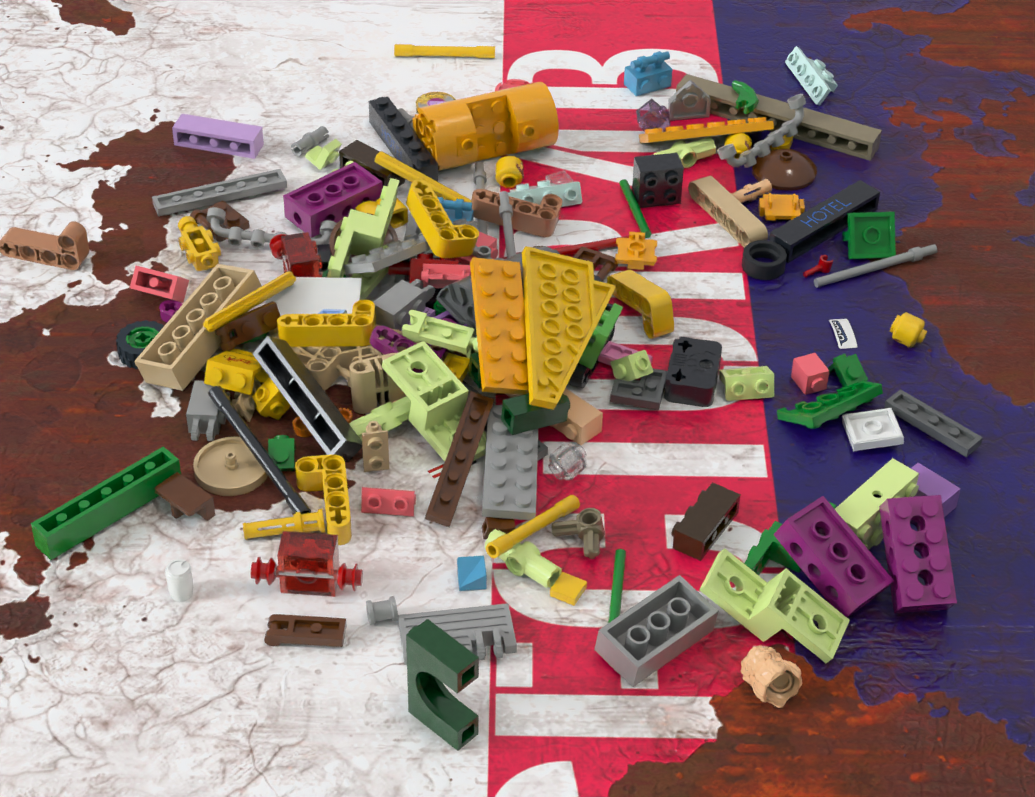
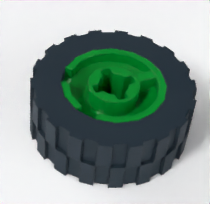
[116,320,164,370]

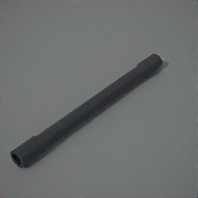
[208,386,311,514]

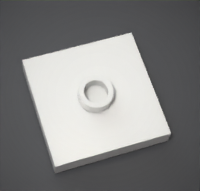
[842,408,904,451]

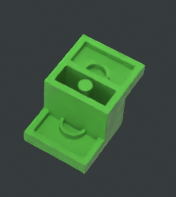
[578,303,623,369]

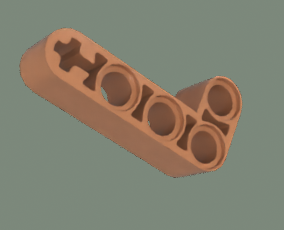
[471,189,562,237]
[0,221,89,270]

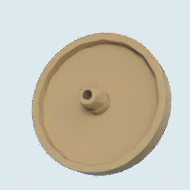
[193,437,268,496]

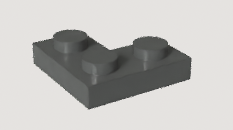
[610,369,668,410]

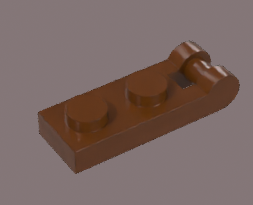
[215,301,280,351]
[264,614,347,647]

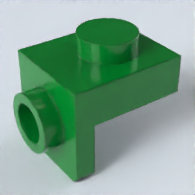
[828,354,868,387]
[268,435,296,471]

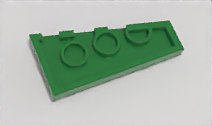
[777,381,883,428]

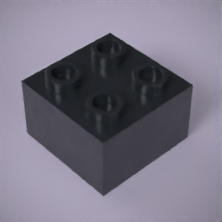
[632,153,684,208]

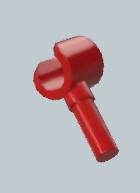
[803,255,833,277]

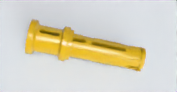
[243,509,325,540]

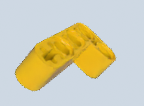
[406,180,479,258]
[607,269,674,339]
[277,300,376,347]
[295,455,352,546]

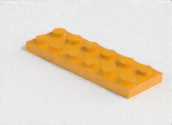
[639,117,774,143]
[470,257,529,395]

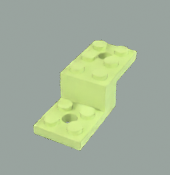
[327,178,399,278]
[382,341,486,461]
[699,548,850,663]

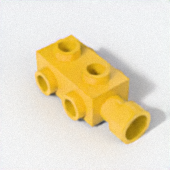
[178,216,221,272]

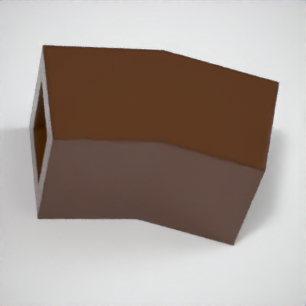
[482,517,515,540]

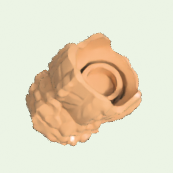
[741,645,802,708]

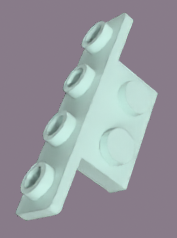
[785,46,838,106]
[508,180,582,207]

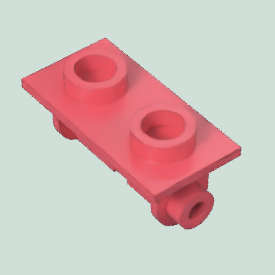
[421,264,471,288]
[361,487,416,517]

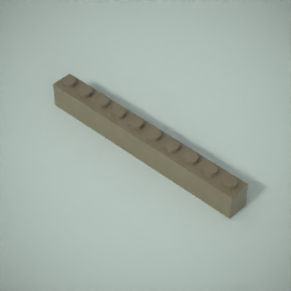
[676,74,882,160]

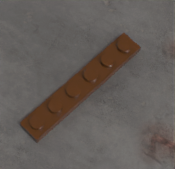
[425,391,495,528]

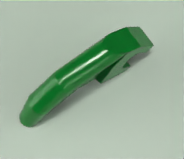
[732,80,759,114]

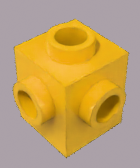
[252,377,291,420]

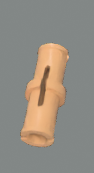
[731,179,772,203]

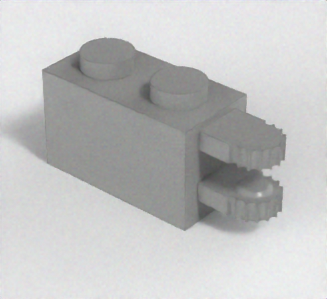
[374,279,435,330]
[186,381,230,441]

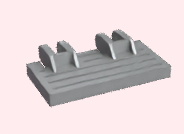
[398,603,517,665]

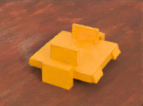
[758,193,805,220]
[615,232,657,270]

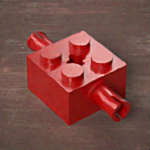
[388,252,463,289]

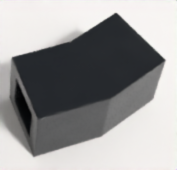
[318,244,332,272]

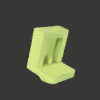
[305,139,342,170]
[610,350,653,381]

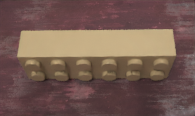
[134,264,262,391]

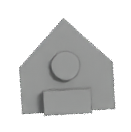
[667,80,711,121]

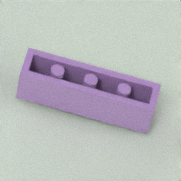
[172,114,264,159]

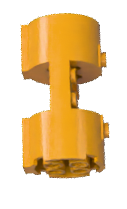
[412,82,559,171]

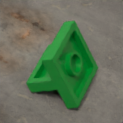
[842,212,896,259]

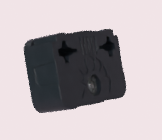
[664,337,722,407]

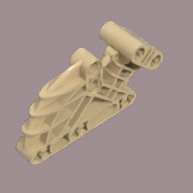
[269,324,407,414]

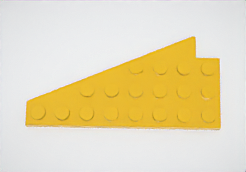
[522,246,615,410]

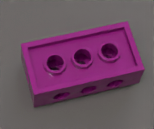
[283,162,382,238]
[879,495,957,613]
[773,496,894,618]

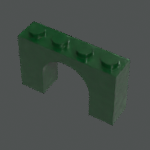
[468,352,570,435]
[406,619,479,751]

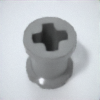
[366,596,398,625]

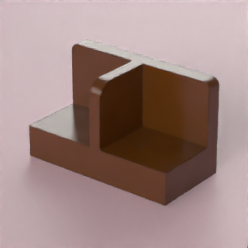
[155,472,215,521]

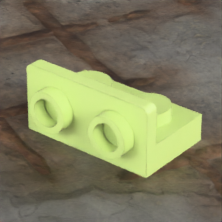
[719,366,774,401]

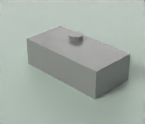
[594,575,719,687]

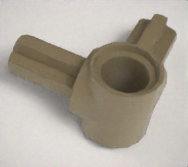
[552,508,605,559]

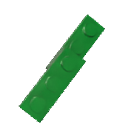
[742,502,837,576]

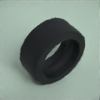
[742,240,787,280]

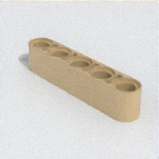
[688,176,768,248]

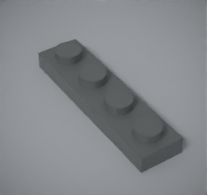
[884,389,983,457]

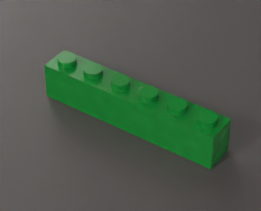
[31,446,181,560]

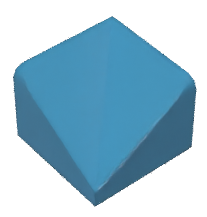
[457,555,487,591]

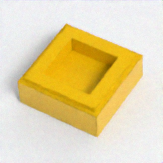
[550,572,587,606]

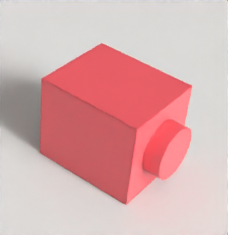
[791,353,829,395]

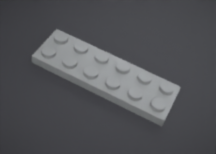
[344,218,478,274]
[482,405,538,520]

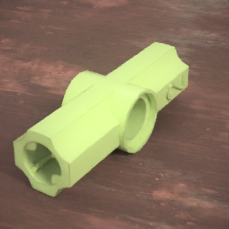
[653,137,716,168]
[349,396,411,441]
[485,529,562,588]

